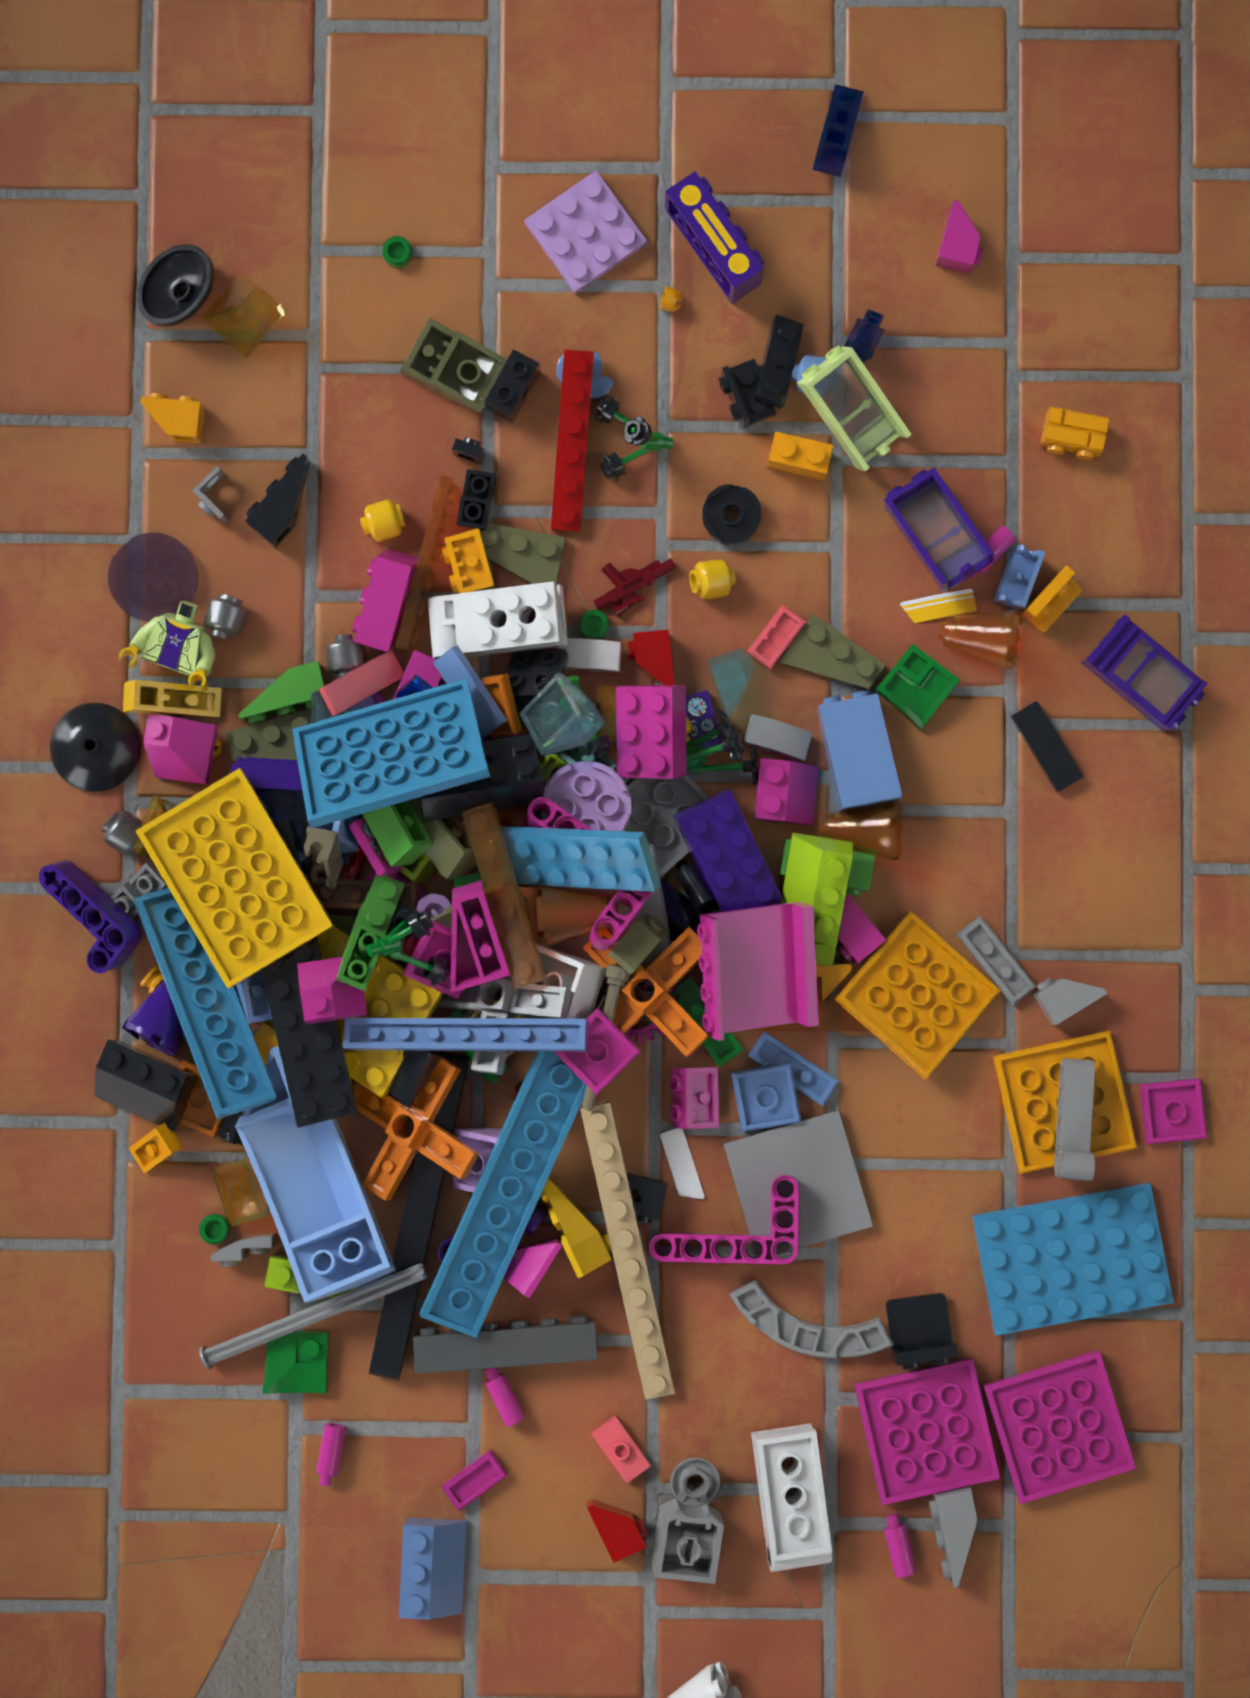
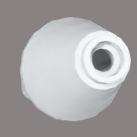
[667,1661,742,1698]

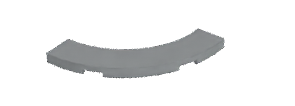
[729,1279,894,1359]

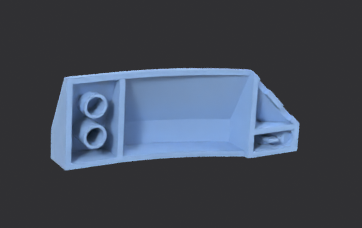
[235,1046,396,1303]

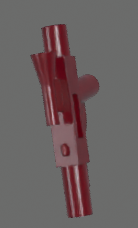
[593,558,676,618]

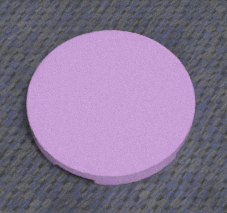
[541,761,632,831]

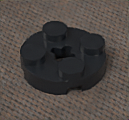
[702,484,761,545]

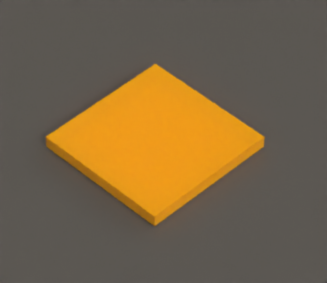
[834,911,1001,1080]
[992,1030,1137,1174]

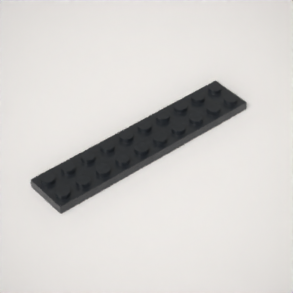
[261,818,358,1128]

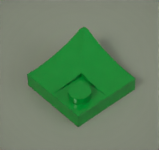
[875,643,960,731]
[263,1329,330,1394]

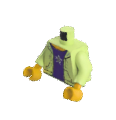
[119,601,216,692]

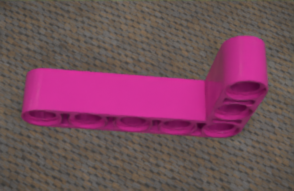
[527,797,653,951]
[649,1174,800,1264]

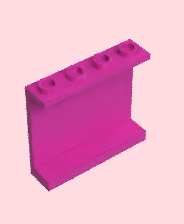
[697,901,819,1041]

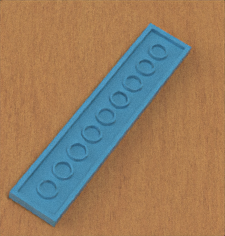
[419,1051,586,1338]

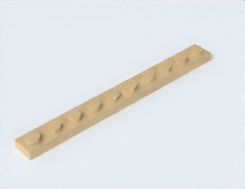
[580,1100,675,1400]

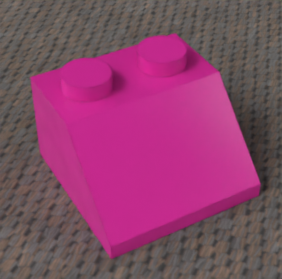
[753,758,818,826]

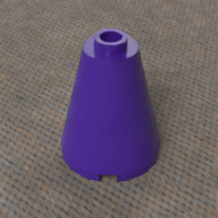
[122,980,184,1056]

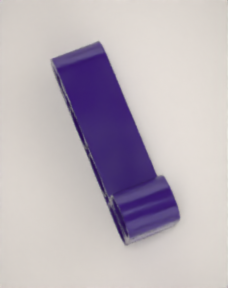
[39,860,142,974]

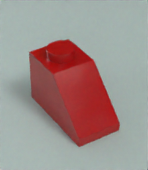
[628,629,674,685]
[587,1499,649,1563]

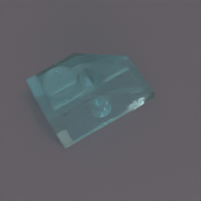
[707,648,755,719]

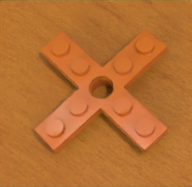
[583,927,710,1057]
[353,1055,480,1201]

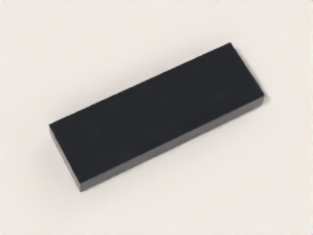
[1010,701,1083,793]

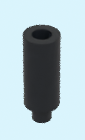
[676,860,717,914]

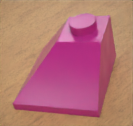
[143,714,218,785]
[297,957,367,1025]
[504,1237,562,1298]

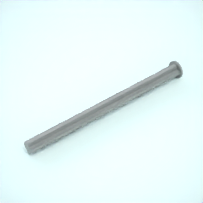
[199,1264,427,1370]

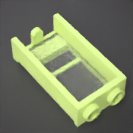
[797,346,912,471]

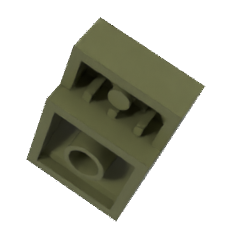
[399,318,507,413]

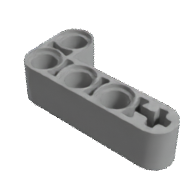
[1054,1058,1095,1180]

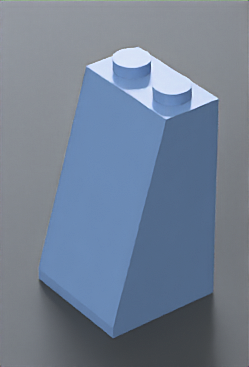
[817,690,902,813]

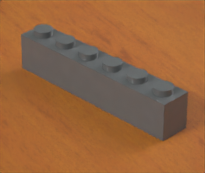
[413,1315,598,1374]

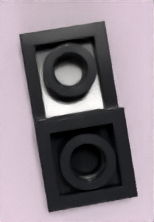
[456,469,497,530]

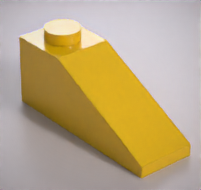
[123,679,222,718]

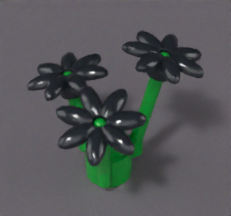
[686,709,758,785]

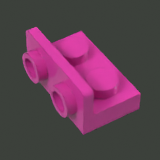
[670,1067,719,1129]

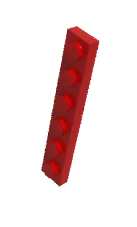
[551,349,594,532]

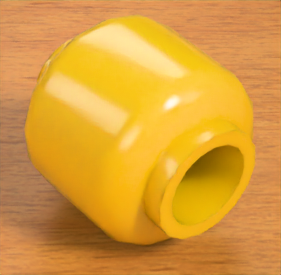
[360,499,406,542]
[690,559,736,599]

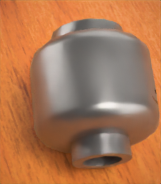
[204,594,247,640]
[326,634,366,679]
[101,811,146,855]

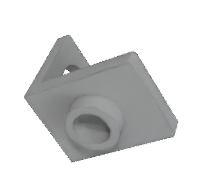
[192,466,228,524]

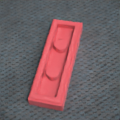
[319,650,404,716]

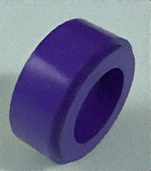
[525,1205,548,1236]

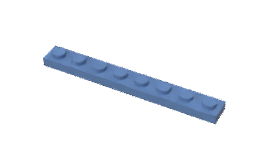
[343,1018,588,1052]

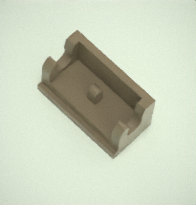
[304,826,343,890]

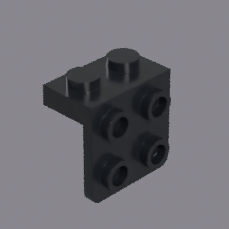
[506,649,569,719]
[886,1293,958,1369]

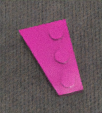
[352,548,422,652]
[450,880,510,993]

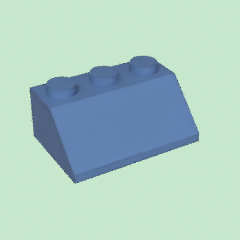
[399,1518,467,1620]

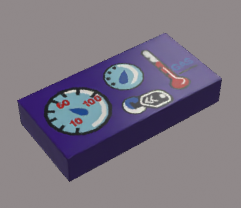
[686,690,723,749]

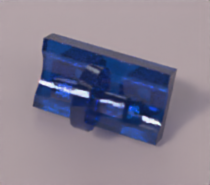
[844,309,885,362]

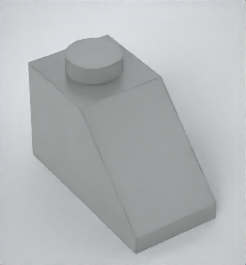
[1032,977,1107,1025]

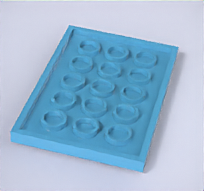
[292,678,490,828]
[972,1182,1174,1336]

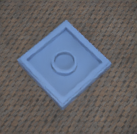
[731,1062,802,1132]

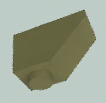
[608,912,668,975]

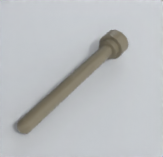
[582,964,630,1111]

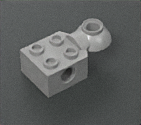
[651,1457,724,1584]

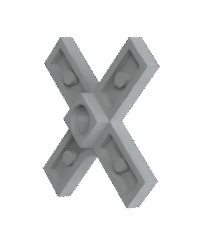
[436,922,572,1075]

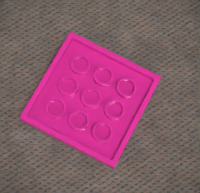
[983,1350,1136,1504]
[854,1357,1000,1505]

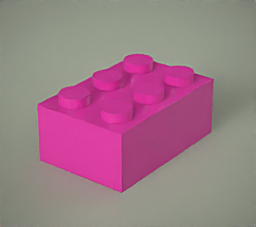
[616,685,687,779]

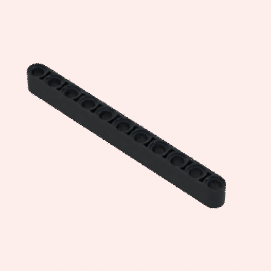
[369,1051,469,1381]

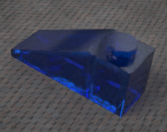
[812,84,864,177]

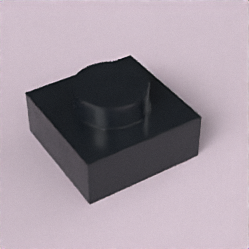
[452,437,485,465]

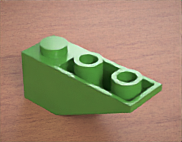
[238,661,326,725]

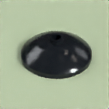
[137,244,214,327]
[50,703,140,792]

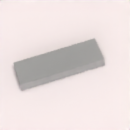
[956,916,1036,1005]

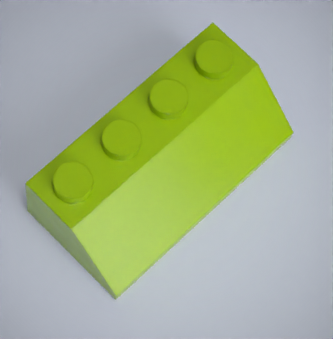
[780,833,853,966]

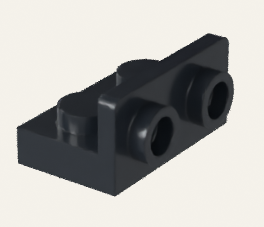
[718,359,776,428]

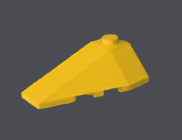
[541,1177,612,1278]

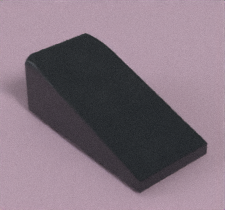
[388,1051,442,1108]

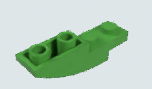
[336,873,405,991]

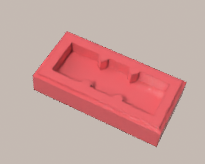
[746,605,806,670]
[591,1415,651,1484]

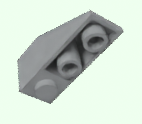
[929,1486,977,1588]

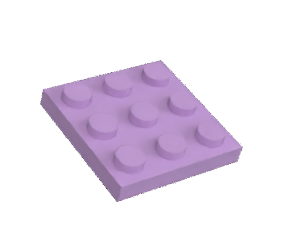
[524,170,647,294]

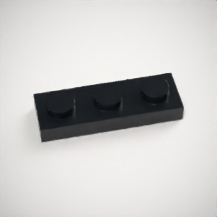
[754,315,804,408]

